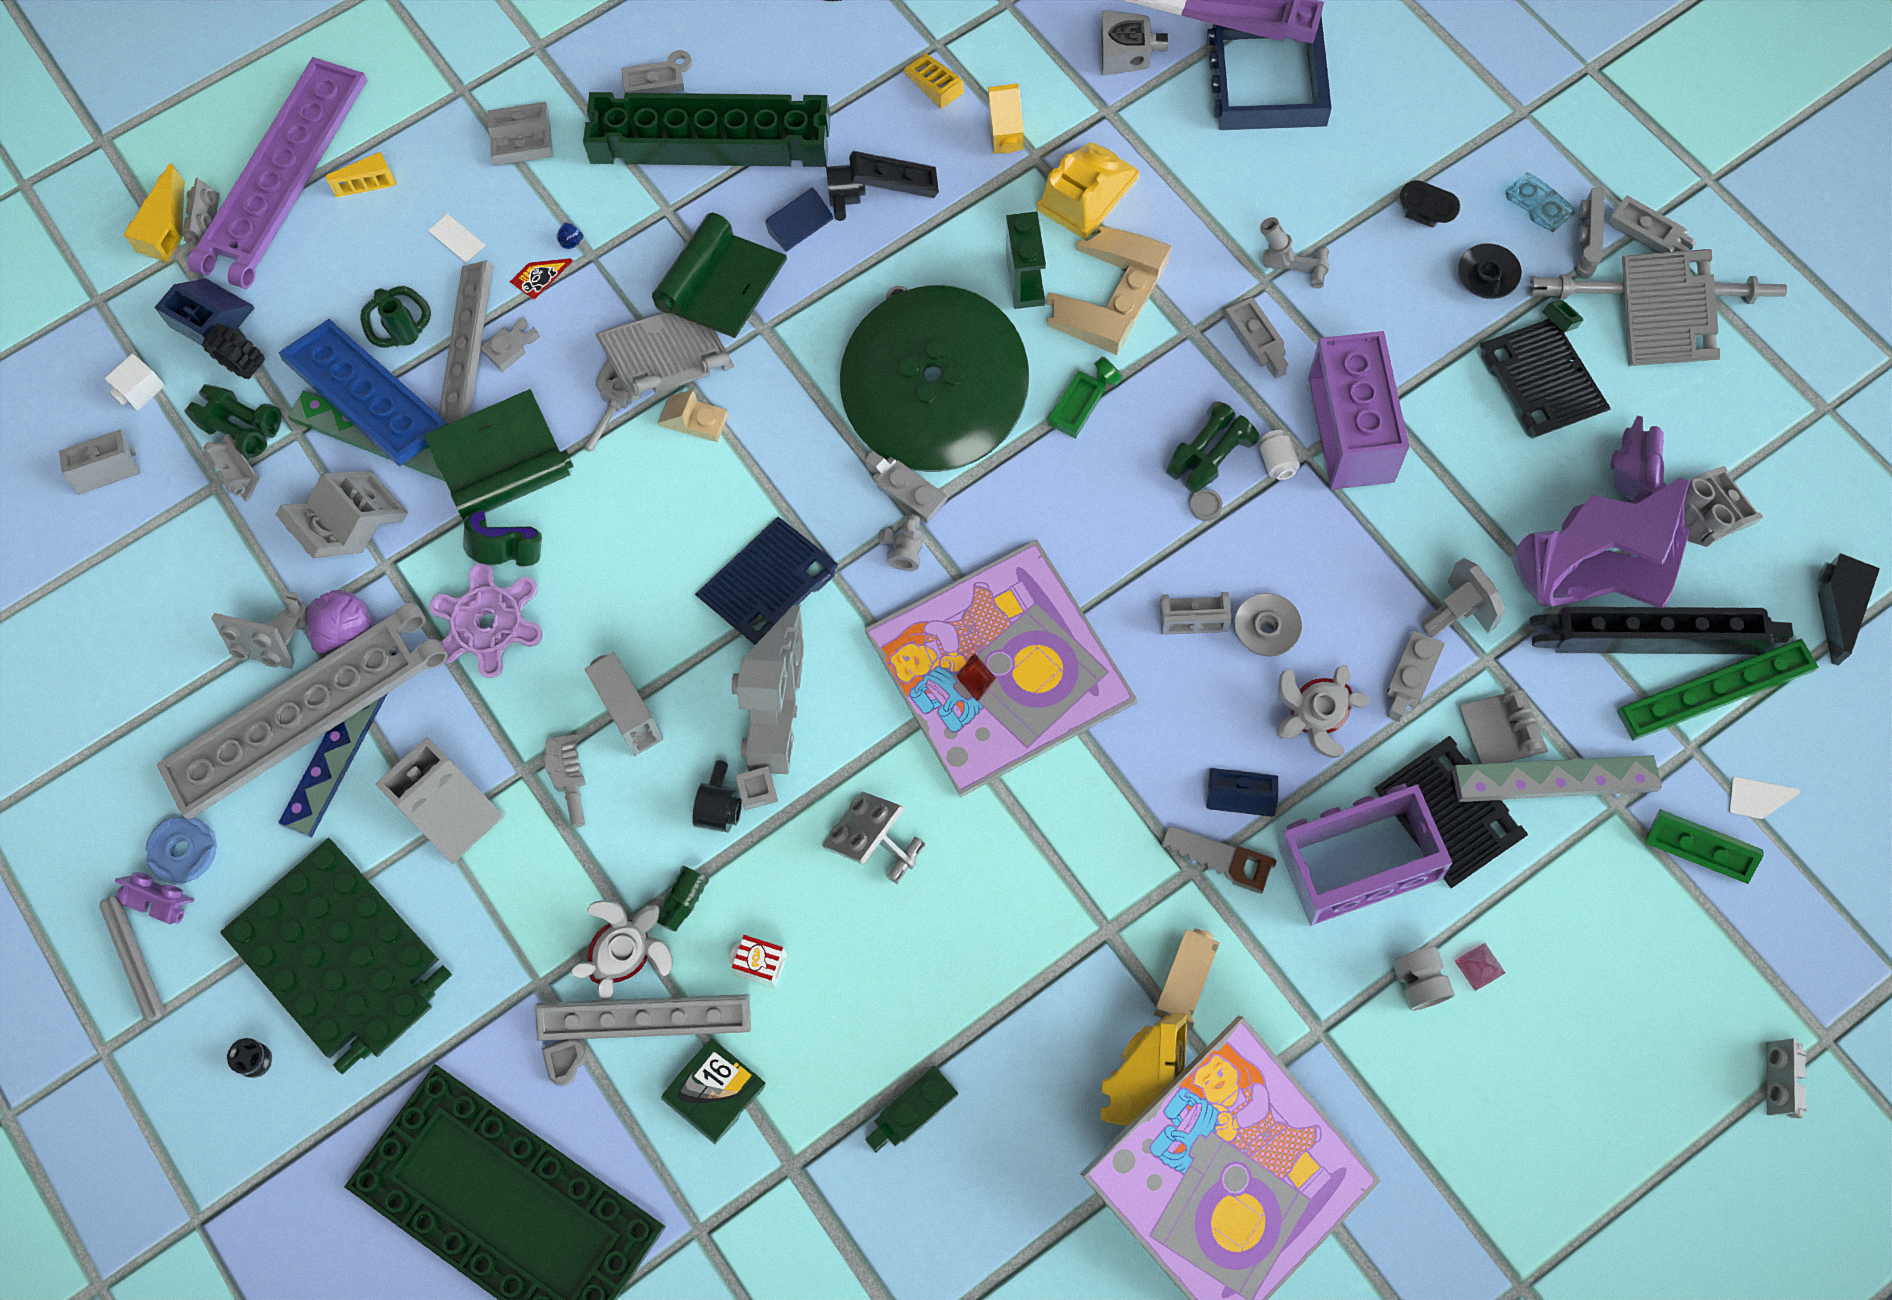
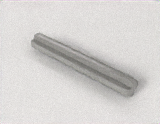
[99,896,165,1022]

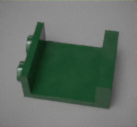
[1006,211,1046,309]

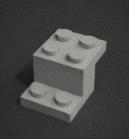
[275,471,408,558]

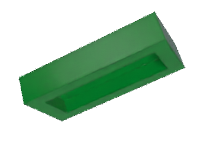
[1048,370,1106,439]

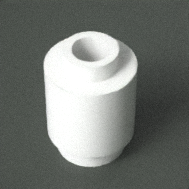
[1259,430,1300,480]

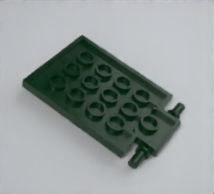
[220,837,453,1075]

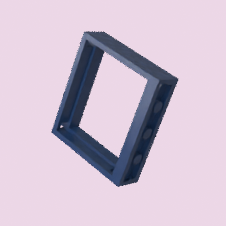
[1207,14,1332,130]

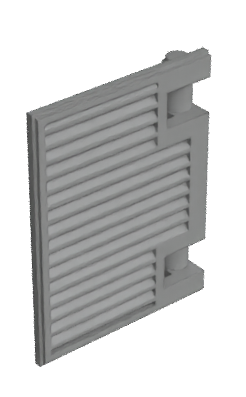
[1622,249,1721,366]
[596,312,734,401]

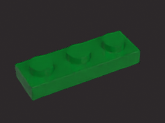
[1645,809,1764,884]

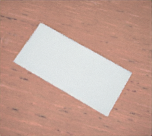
[428,214,486,263]

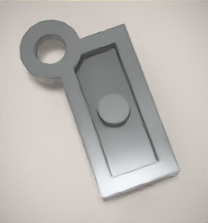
[621,50,692,93]

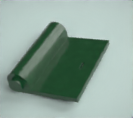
[652,212,787,338]
[424,389,574,521]

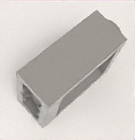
[584,652,664,756]

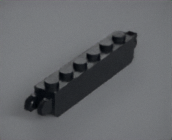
[1530,607,1793,654]

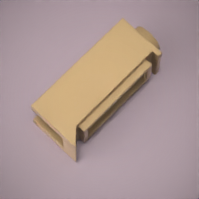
[1154,929,1220,1030]

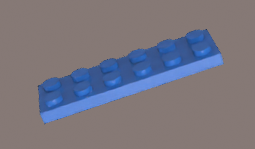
[279,319,448,467]

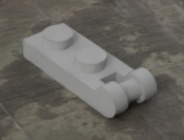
[1575,188,1604,279]

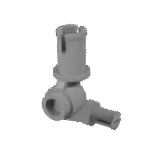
[1260,217,1330,289]

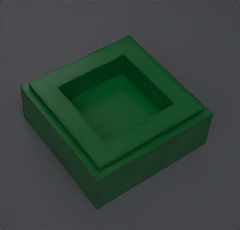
[1542,300,1584,333]

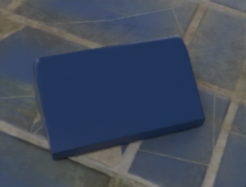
[766,188,834,252]
[1206,768,1278,817]

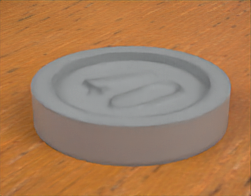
[1190,489,1223,521]

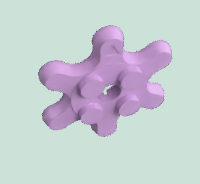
[429,563,543,678]

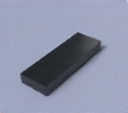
[849,151,939,198]

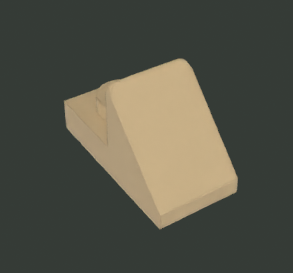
[658,390,728,442]

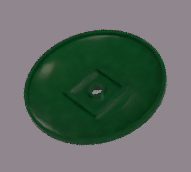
[840,285,1029,472]

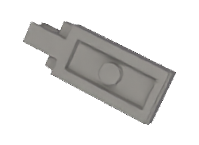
[1224,296,1288,379]
[864,451,947,523]
[1386,630,1445,722]

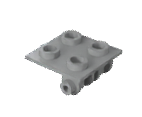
[1459,685,1548,764]

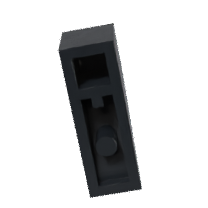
[1818,553,1880,666]

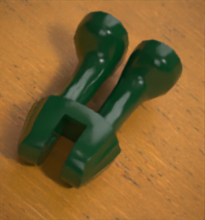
[184,384,282,459]
[1166,401,1260,494]

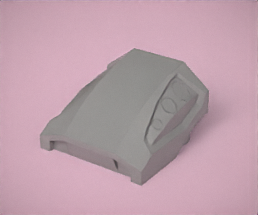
[1684,466,1764,547]

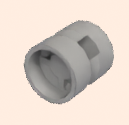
[1392,947,1455,1011]

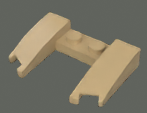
[1047,227,1171,355]

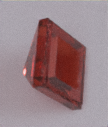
[956,654,996,701]

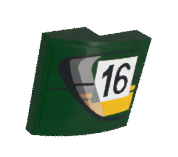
[661,1038,766,1145]

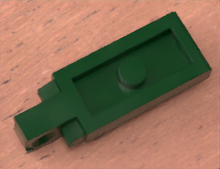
[865,1066,958,1153]

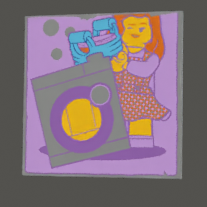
[865,540,1137,797]
[1080,1015,1381,1300]

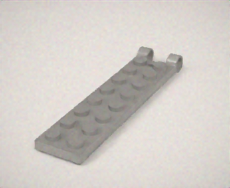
[156,603,448,819]

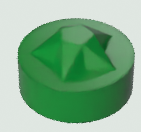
[1094,356,1123,387]

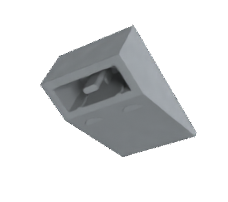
[375,737,504,864]

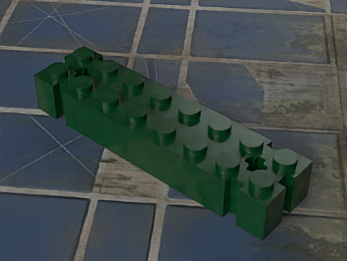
[583,92,831,167]

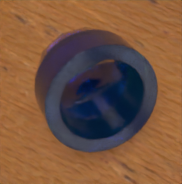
[556,222,584,249]

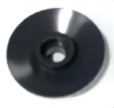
[1458,243,1522,299]

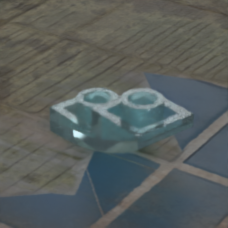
[1505,171,1575,233]

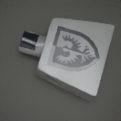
[1101,11,1168,75]

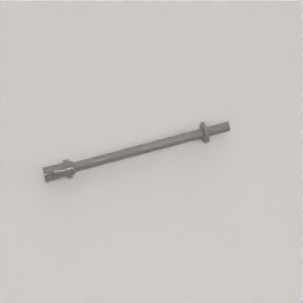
[1529,274,1787,304]

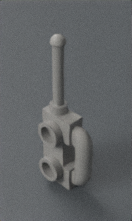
[585,359,644,452]

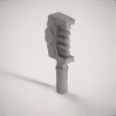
[544,734,586,828]

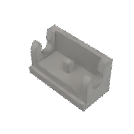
[59,430,140,495]
[1160,592,1232,635]

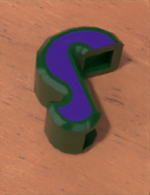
[463,509,542,567]

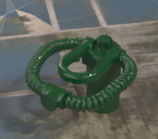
[360,286,431,348]

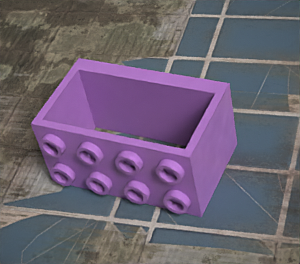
[1308,331,1409,490]
[1279,784,1452,926]

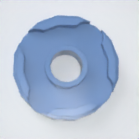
[145,817,217,883]

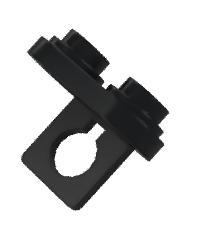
[1400,180,1461,228]

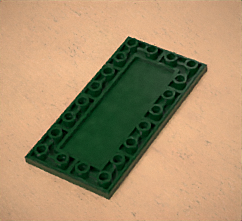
[344,1064,667,1300]

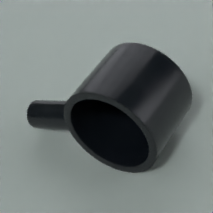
[826,164,866,221]
[692,760,742,833]

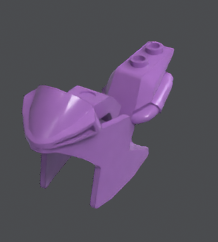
[1512,416,1690,608]

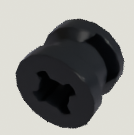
[227,1038,272,1078]

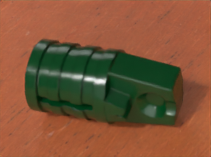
[657,866,709,932]

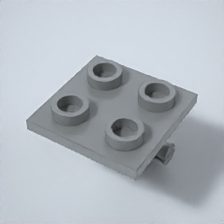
[211,592,308,669]
[822,791,926,884]

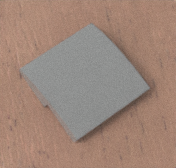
[488,102,553,166]

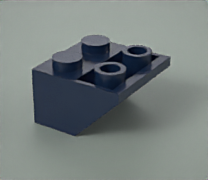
[154,278,254,346]

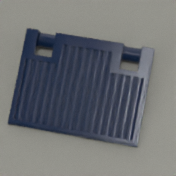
[695,516,838,646]

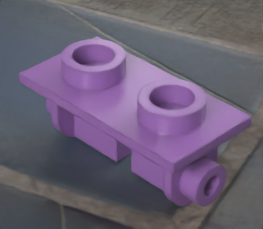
[115,872,195,925]

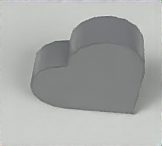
[542,1039,587,1086]

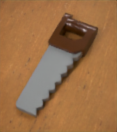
[1162,826,1277,893]

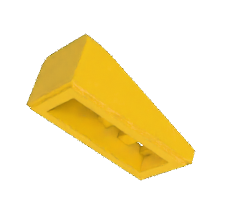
[904,53,964,109]
[325,152,396,197]

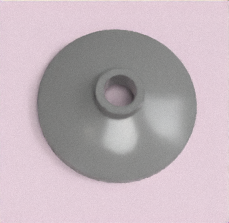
[1234,593,1302,657]

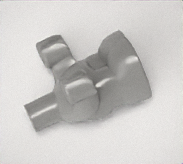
[879,514,922,571]

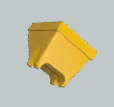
[1037,142,1139,240]
[1100,1013,1188,1127]

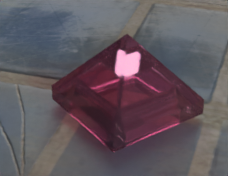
[1455,943,1506,991]

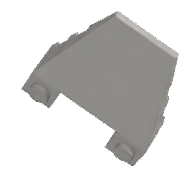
[732,605,805,774]

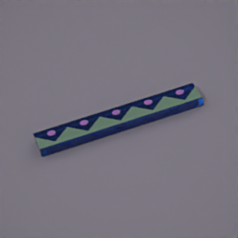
[278,653,396,838]

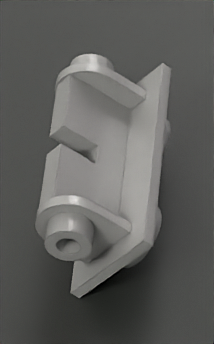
[181,178,220,244]
[203,434,259,502]
[1767,1038,1807,1119]

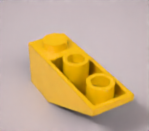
[124,163,185,262]

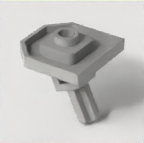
[1421,558,1505,637]

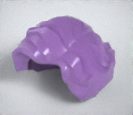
[306,590,371,654]

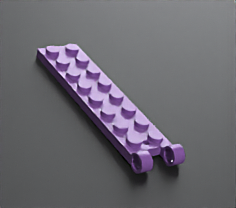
[188,57,368,289]

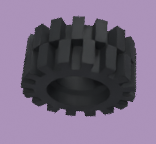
[201,323,265,379]

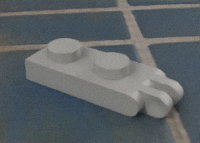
[1608,195,1696,253]

